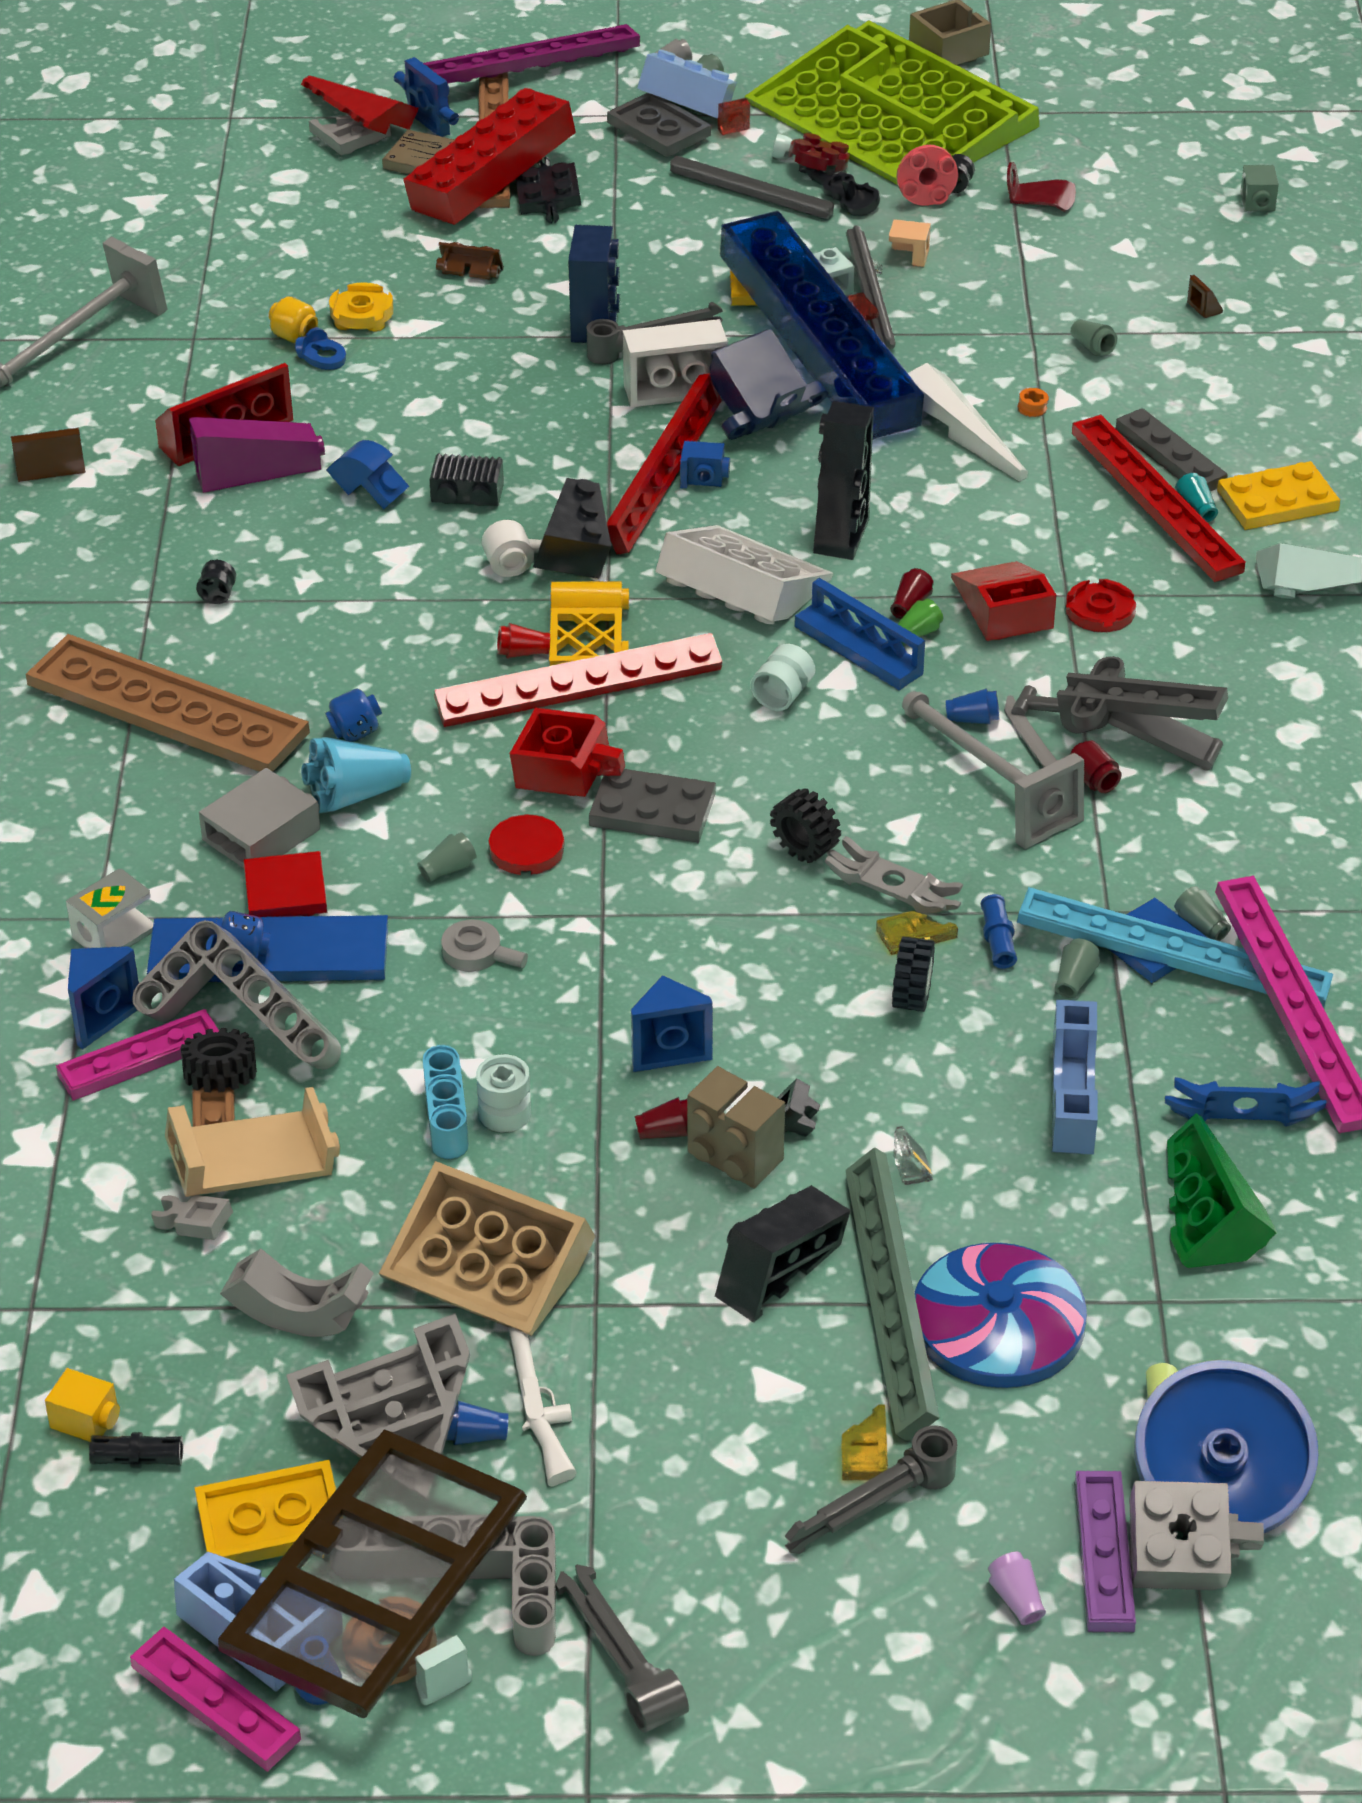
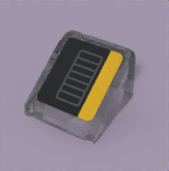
[893,1126,933,1185]

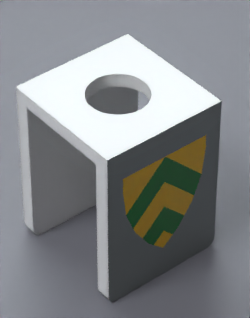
[66,869,154,948]

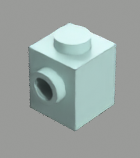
[808,247,854,301]

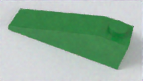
[1167,1113,1277,1268]

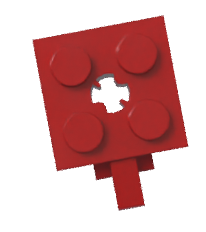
[509,708,625,797]

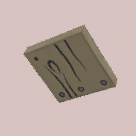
[382,130,455,174]

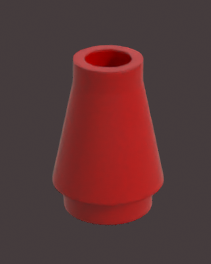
[497,623,550,658]

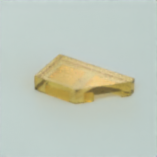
[876,911,958,955]
[841,1404,888,1480]

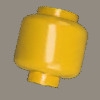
[269,296,318,343]

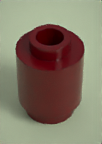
[1070,740,1122,793]

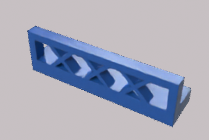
[794,578,925,691]

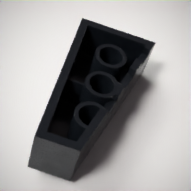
[813,401,874,560]

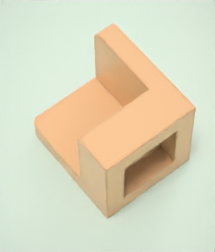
[889,219,931,267]

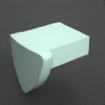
[415,1635,472,1705]

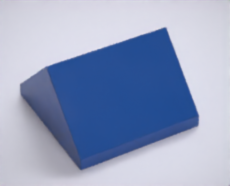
[68,946,139,1050]
[631,975,713,1072]

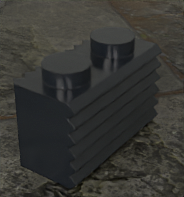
[429,453,504,506]

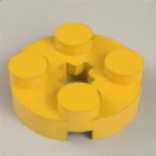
[329,282,394,332]

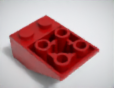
[951,561,1057,641]

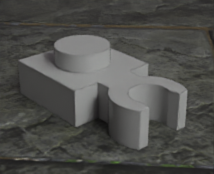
[151,1195,233,1240]

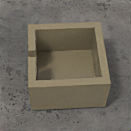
[909,0,991,65]
[687,1066,785,1189]

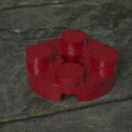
[788,133,850,172]

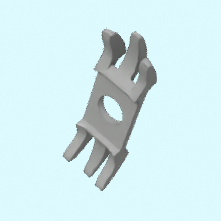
[825,836,963,914]

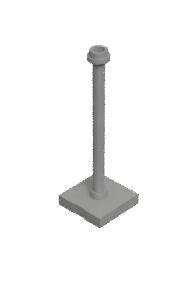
[0,236,168,387]
[902,691,1084,849]

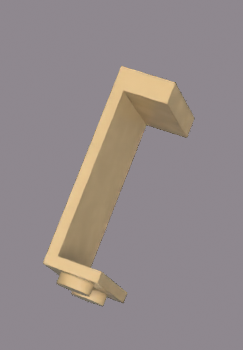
[165,1087,340,1197]

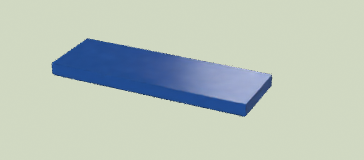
[147,915,388,982]

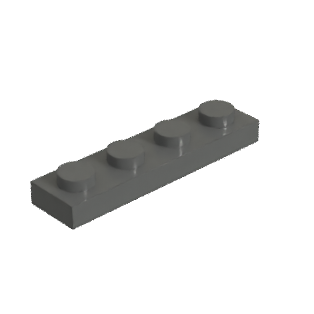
[1115,408,1228,492]

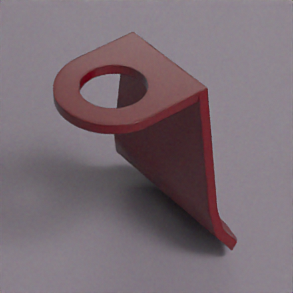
[1007,162,1076,212]

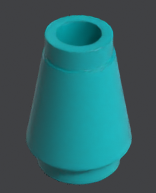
[1175,473,1218,522]

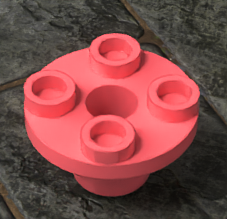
[897,145,958,206]

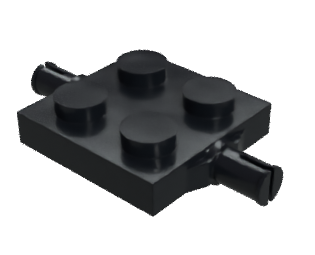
[516,156,581,223]

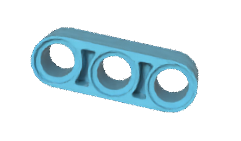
[423,1045,469,1159]

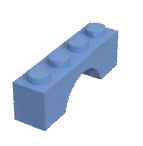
[1052,1000,1098,1154]

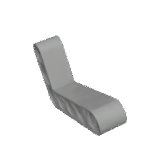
[132,920,341,1070]
[329,1516,556,1656]

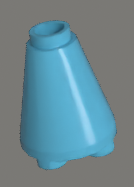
[301,737,411,813]

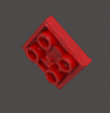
[244,851,328,917]

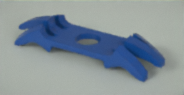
[1165,1077,1326,1127]

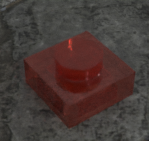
[718,98,750,135]

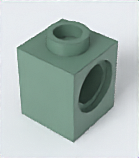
[1240,165,1279,211]

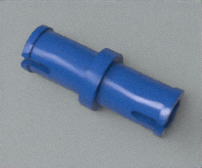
[980,894,1017,969]

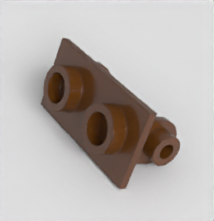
[436,242,504,280]

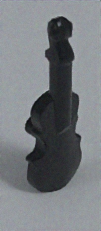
[799,164,880,216]

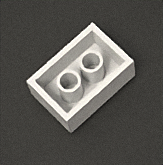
[623,319,728,407]

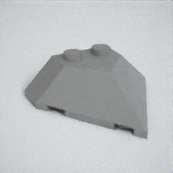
[286,1314,470,1504]

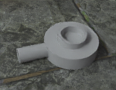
[441,920,528,972]

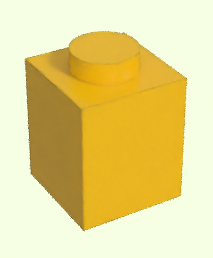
[45,1368,120,1442]

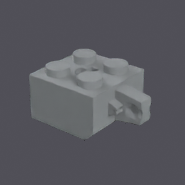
[1129,1481,1264,1590]

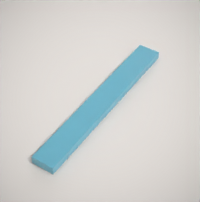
[1017,887,1333,1008]

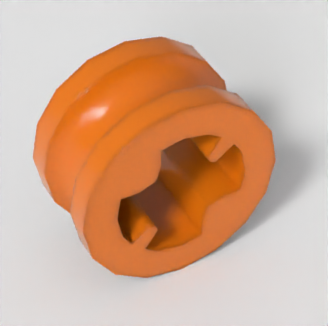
[1018,388,1049,417]

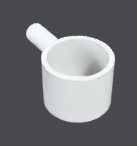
[482,520,542,577]

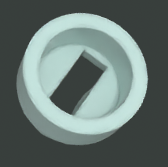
[772,134,793,160]

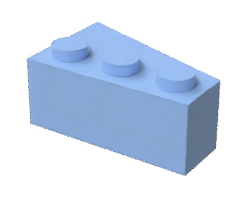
[637,50,737,119]
[174,1552,343,1692]

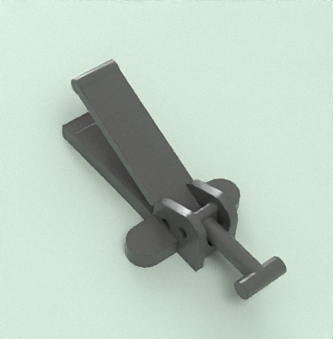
[1011,656,1228,770]

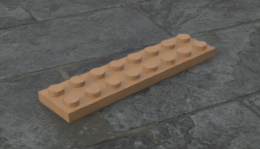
[26,634,310,772]

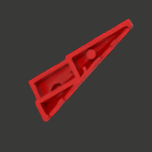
[301,75,419,135]

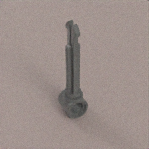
[587,302,723,364]
[785,1425,957,1554]
[556,1564,689,1733]

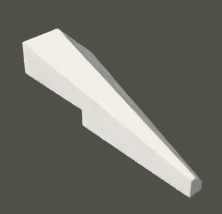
[902,363,1028,482]

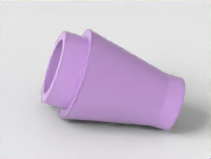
[988,1552,1046,1625]

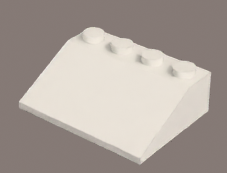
[655,525,833,624]

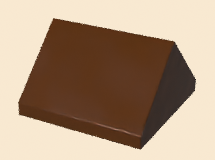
[11,427,86,482]

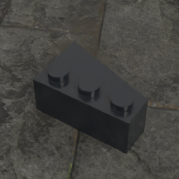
[533,478,611,579]
[715,1185,851,1323]

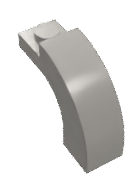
[220,1249,374,1337]

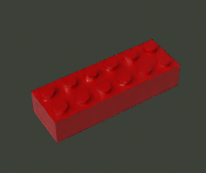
[403,88,576,225]

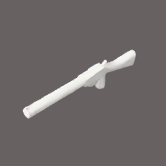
[509,1328,576,1487]

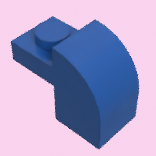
[326,440,410,509]

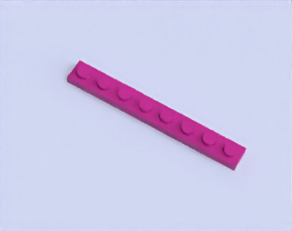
[1215,875,1362,1134]

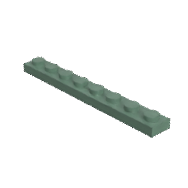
[845,1147,940,1441]

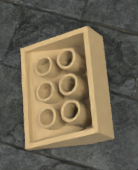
[379,1161,596,1336]

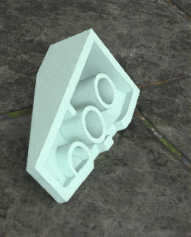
[1256,543,1362,599]

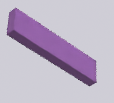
[1075,1471,1136,1632]

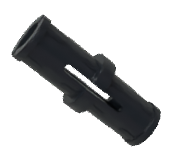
[89,1432,184,1468]

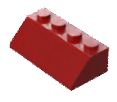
[155,363,294,467]

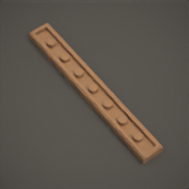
[479,72,510,208]

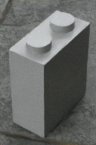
[199,768,320,869]

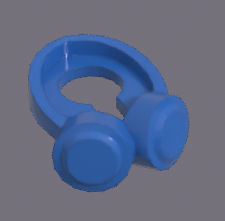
[295,327,346,370]

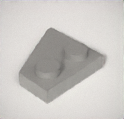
[309,116,391,155]

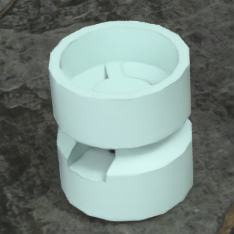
[751,644,815,711]
[476,1054,531,1133]

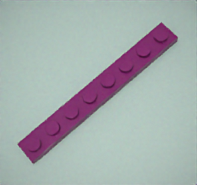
[423,24,640,84]

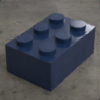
[568,225,620,343]

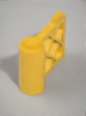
[549,581,629,666]

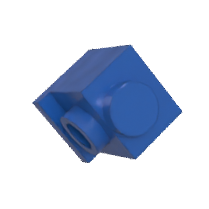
[680,441,730,489]

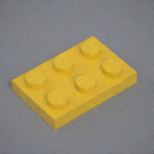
[1217,461,1340,530]
[194,1460,343,1564]

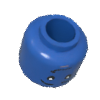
[325,688,382,742]
[210,911,271,966]

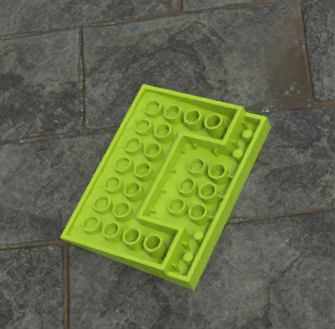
[745,20,1040,185]

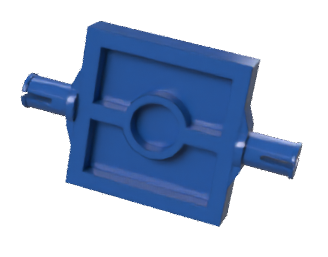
[393,57,459,137]

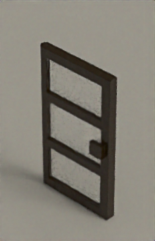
[218,1429,527,1718]

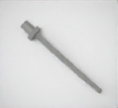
[1004,696,1057,768]

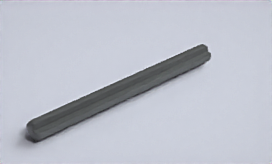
[670,156,834,220]
[846,225,896,353]

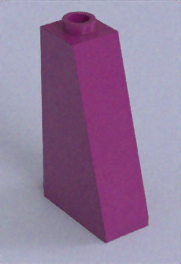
[189,417,325,493]

